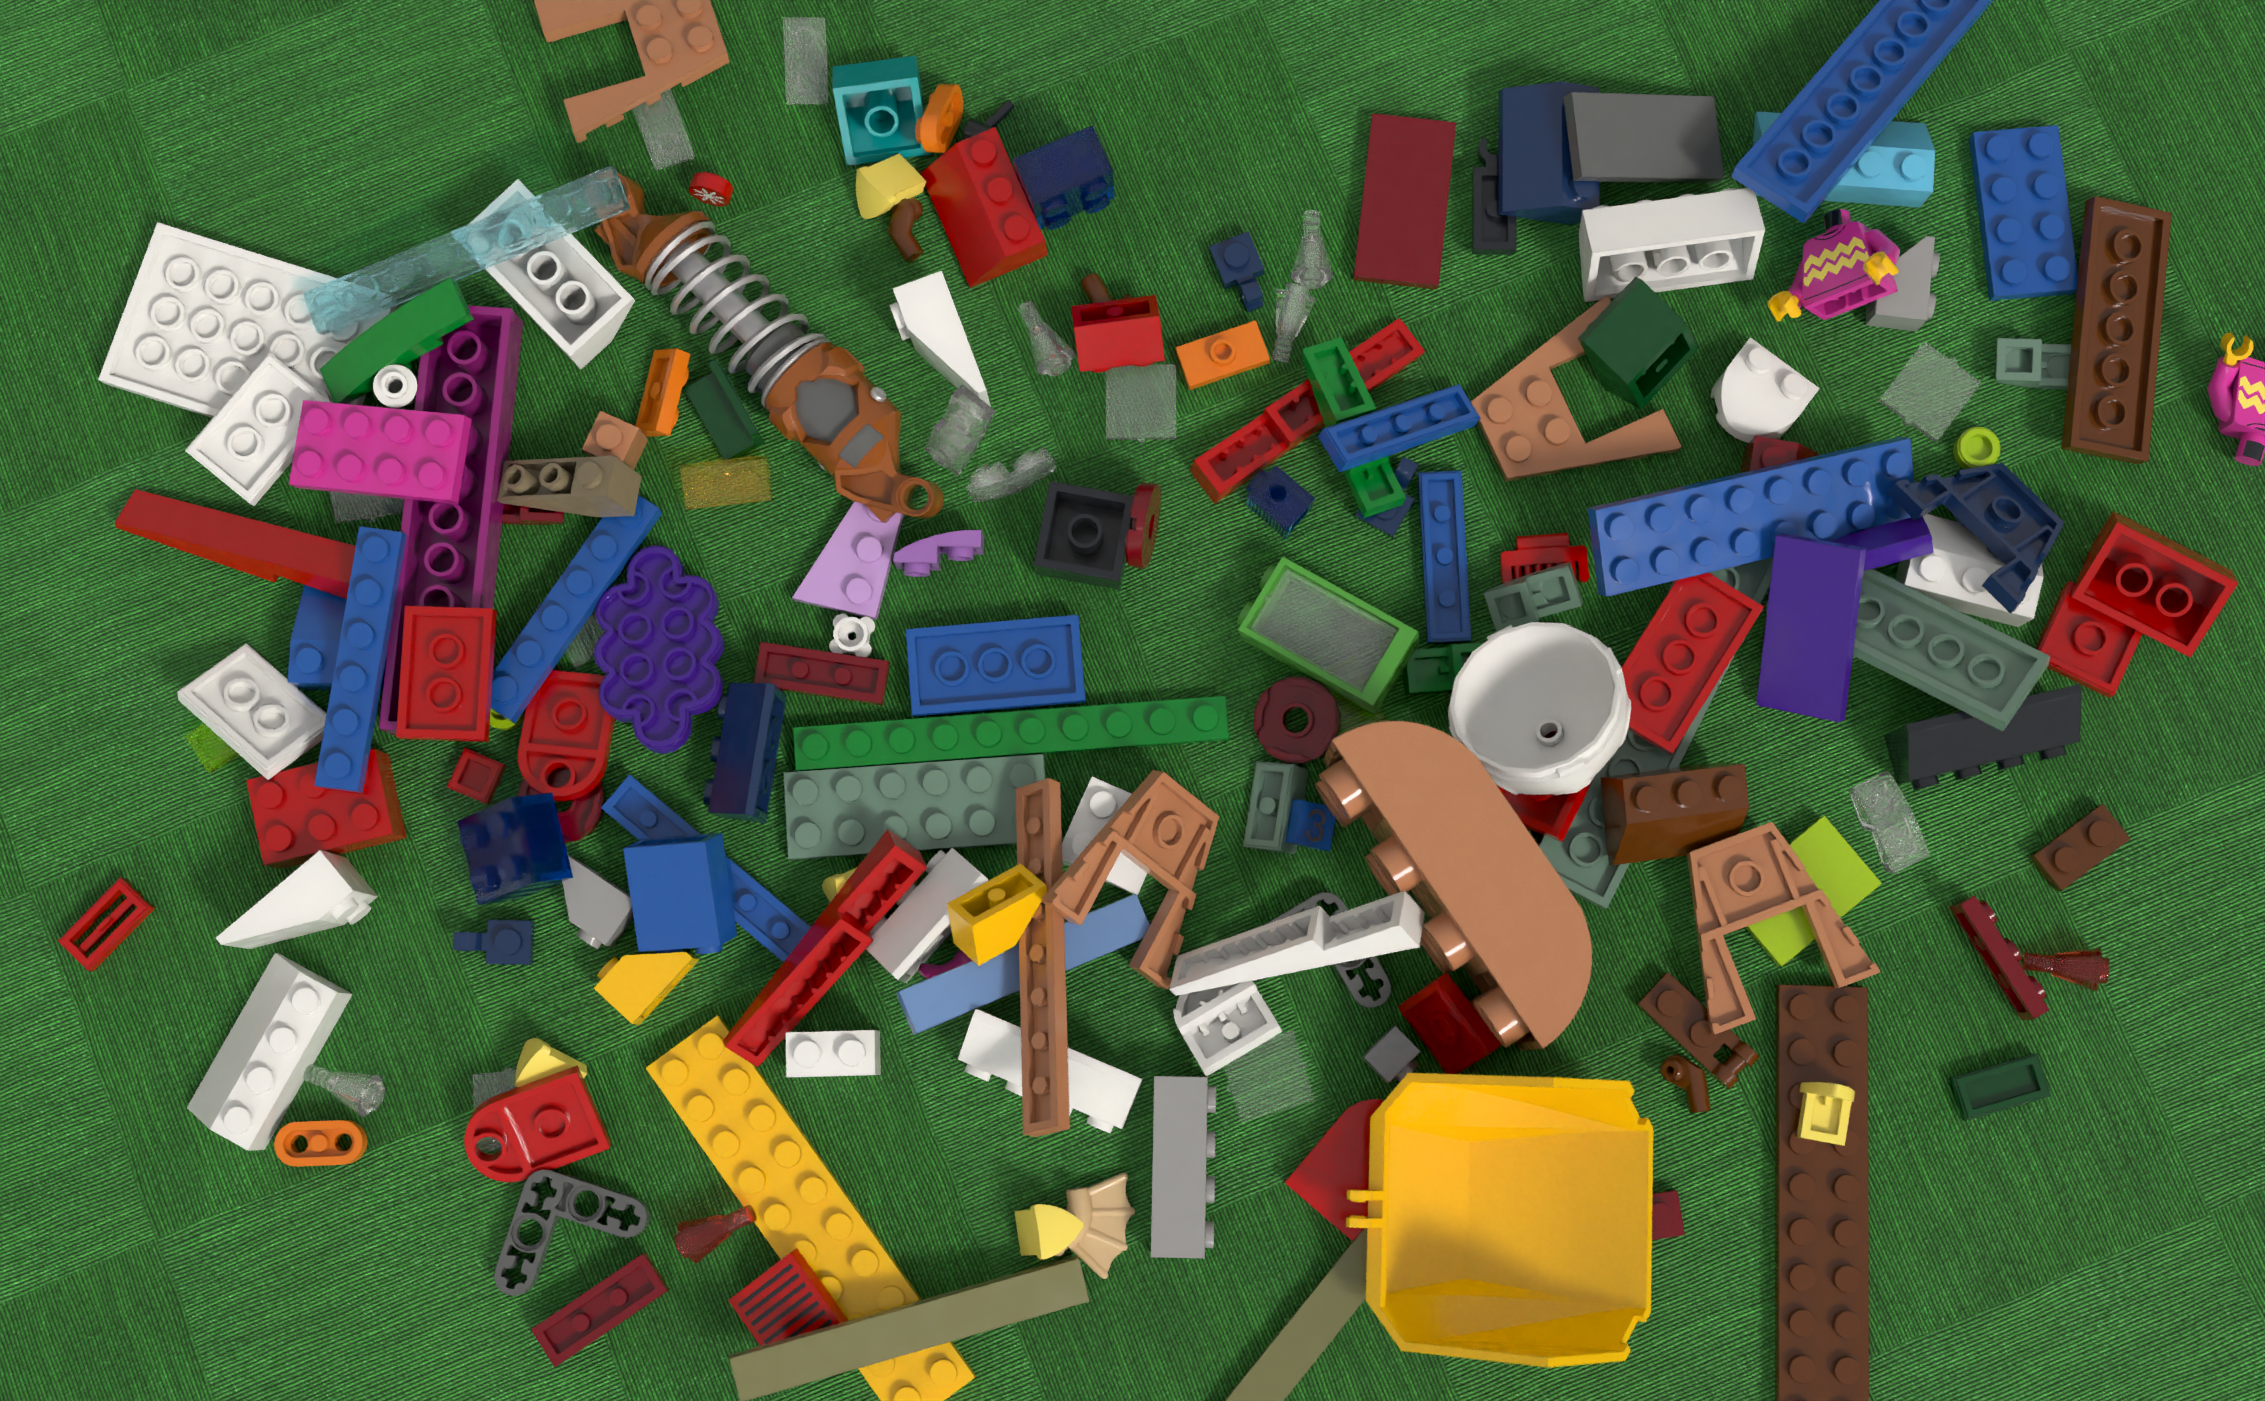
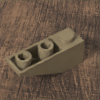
[497,456,642,517]

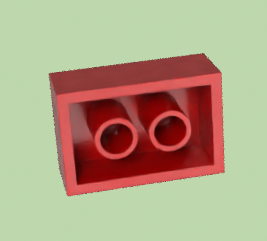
[246,749,407,869]

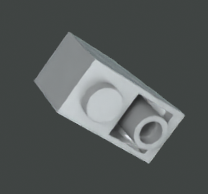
[1865,236,1940,332]

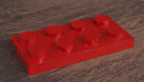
[1621,573,1764,755]

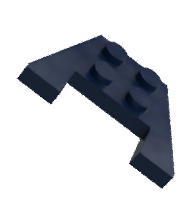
[1888,463,2065,614]

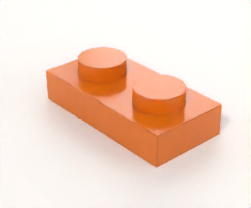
[635,348,690,437]

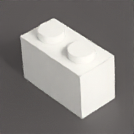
[786,1030,881,1077]

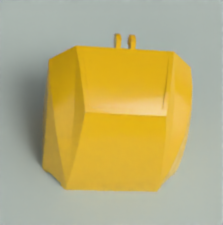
[1346,1073,1653,1367]

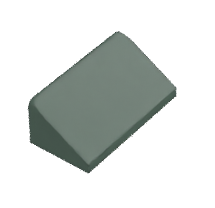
[1243,761,1308,855]

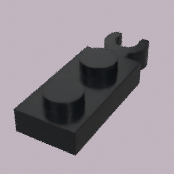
[1472,138,1517,255]

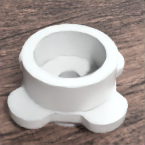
[829,614,875,658]

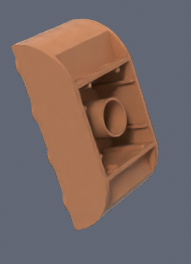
[1315,721,1592,1051]

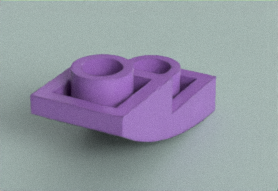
[894,530,984,577]

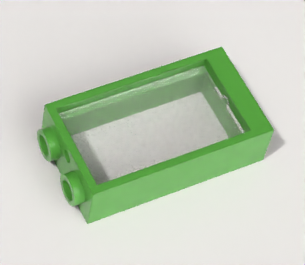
[1237,556,1420,715]

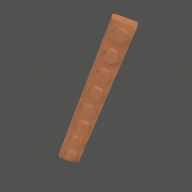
[1016,778,1070,1137]

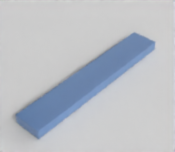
[896,894,1150,1035]

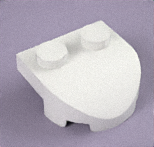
[1711,337,1820,443]
[1173,981,1282,1077]

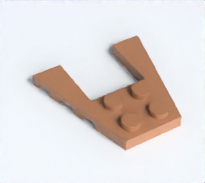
[534,0,730,143]
[1471,295,1682,482]
[1041,770,1219,989]
[1687,822,1881,1035]

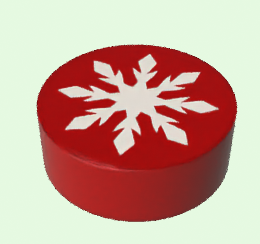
[688,172,734,207]

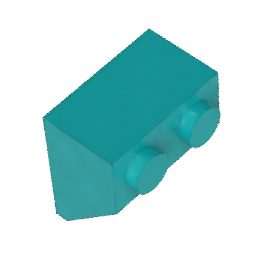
[832,56,930,166]

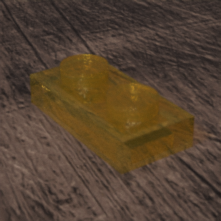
[680,455,773,510]

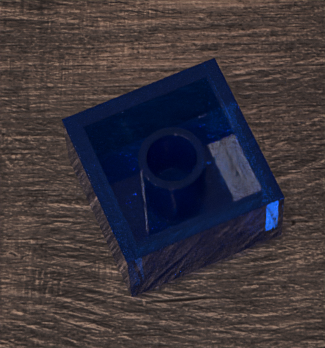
[1013,125,1115,230]
[457,793,573,905]

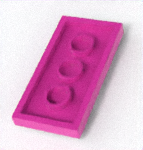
[289,400,472,504]

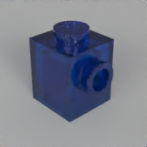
[1246,465,1315,538]

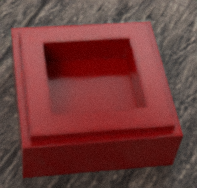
[447,748,507,805]

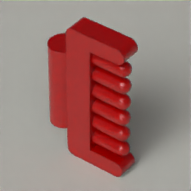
[1499,533,1589,584]

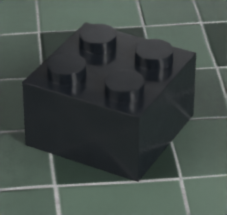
[1034,481,1134,590]

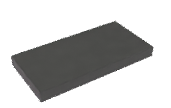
[1563,92,1724,183]

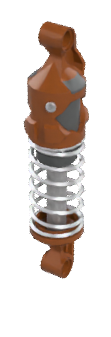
[593,172,944,523]

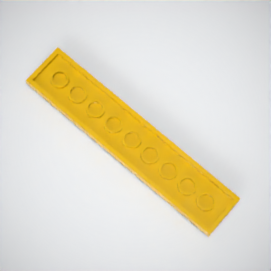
[646,1015,976,1401]

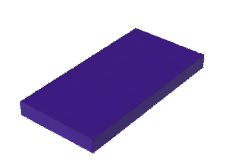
[1756,533,1866,722]

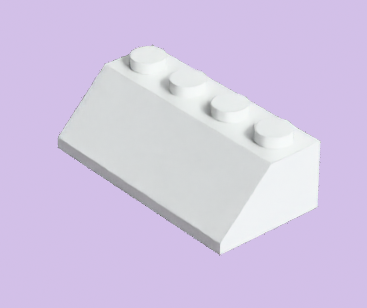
[455,179,635,370]
[1579,188,1765,302]
[187,953,353,1151]
[958,1009,1143,1133]

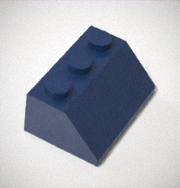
[1498,81,1599,225]
[704,683,787,824]

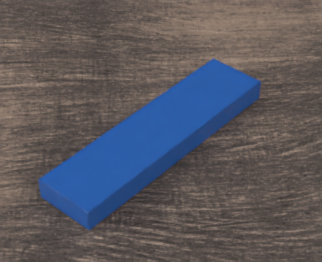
[1318,384,1481,472]
[1417,471,1471,644]

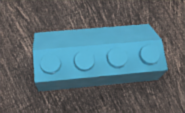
[1753,111,1935,208]

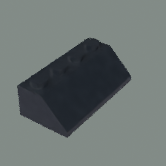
[1884,684,2082,790]

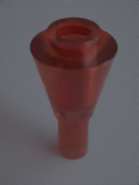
[2022,948,2109,992]
[674,1204,757,1263]

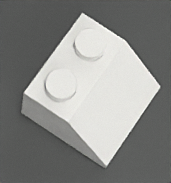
[1062,777,1147,896]

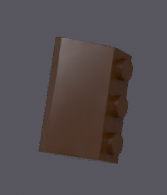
[1600,762,1749,865]

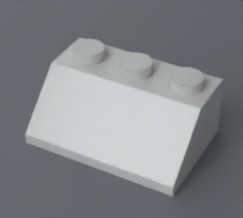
[1895,514,2043,627]
[866,848,989,983]

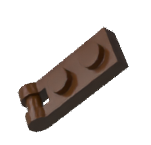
[1635,972,1759,1090]

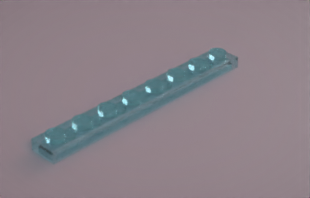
[303,166,630,335]

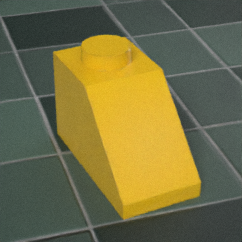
[947,863,1047,966]
[594,952,700,1025]

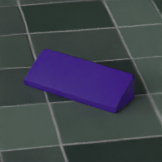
[1831,516,1934,571]

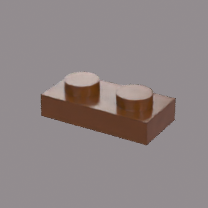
[2029,804,2130,892]

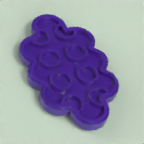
[594,545,725,754]

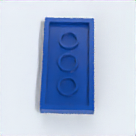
[1969,125,2078,301]
[906,615,1086,717]

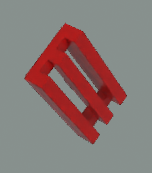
[58,877,155,971]

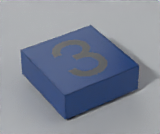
[1286,800,1335,851]

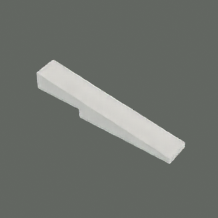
[1169,891,1425,996]

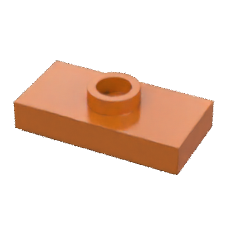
[1175,320,1270,390]

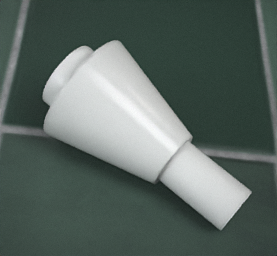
[373,365,417,408]

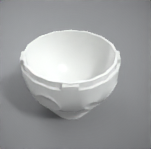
[1448,622,1631,795]

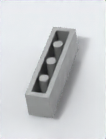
[1151,1076,1216,1258]

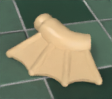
[1054,1173,1135,1279]

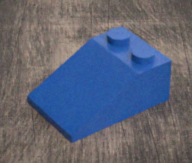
[288,585,388,692]

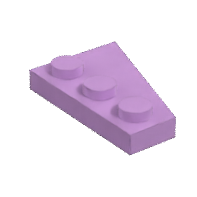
[792,502,904,620]

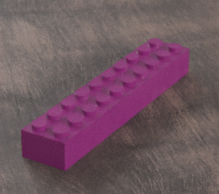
[379,305,523,735]

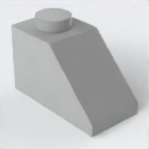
[559,853,634,949]

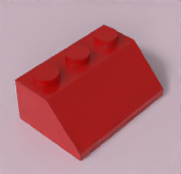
[920,127,1048,288]
[2071,511,2238,658]

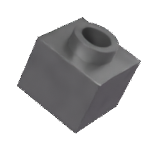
[1361,1026,1421,1083]

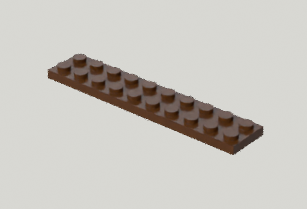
[1775,985,1869,1401]

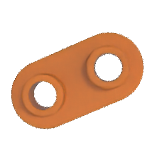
[915,84,963,153]
[274,1120,367,1167]

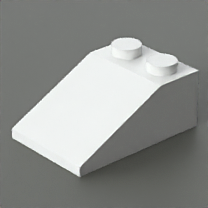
[890,271,992,413]
[216,850,378,949]

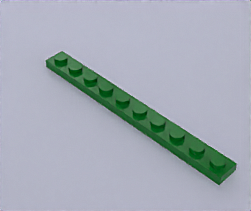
[793,696,1229,772]

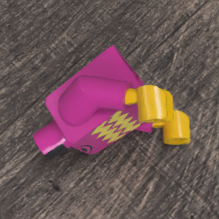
[1767,209,1900,322]
[2207,332,2265,466]

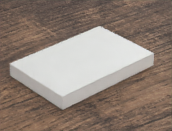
[185,352,332,506]
[177,643,327,780]

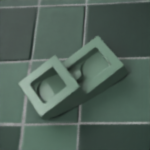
[1995,338,2071,390]
[1484,562,1583,632]

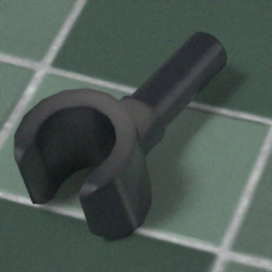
[963,100,1015,140]

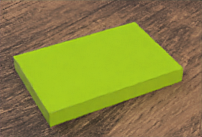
[1745,816,1882,967]

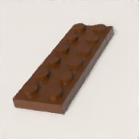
[2061,196,2172,465]

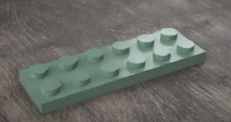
[1766,569,2050,731]
[783,754,1046,860]

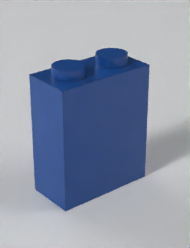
[623,833,737,954]

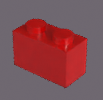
[1071,295,1165,372]

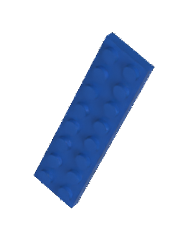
[1731,0,1993,223]
[1588,437,1914,597]

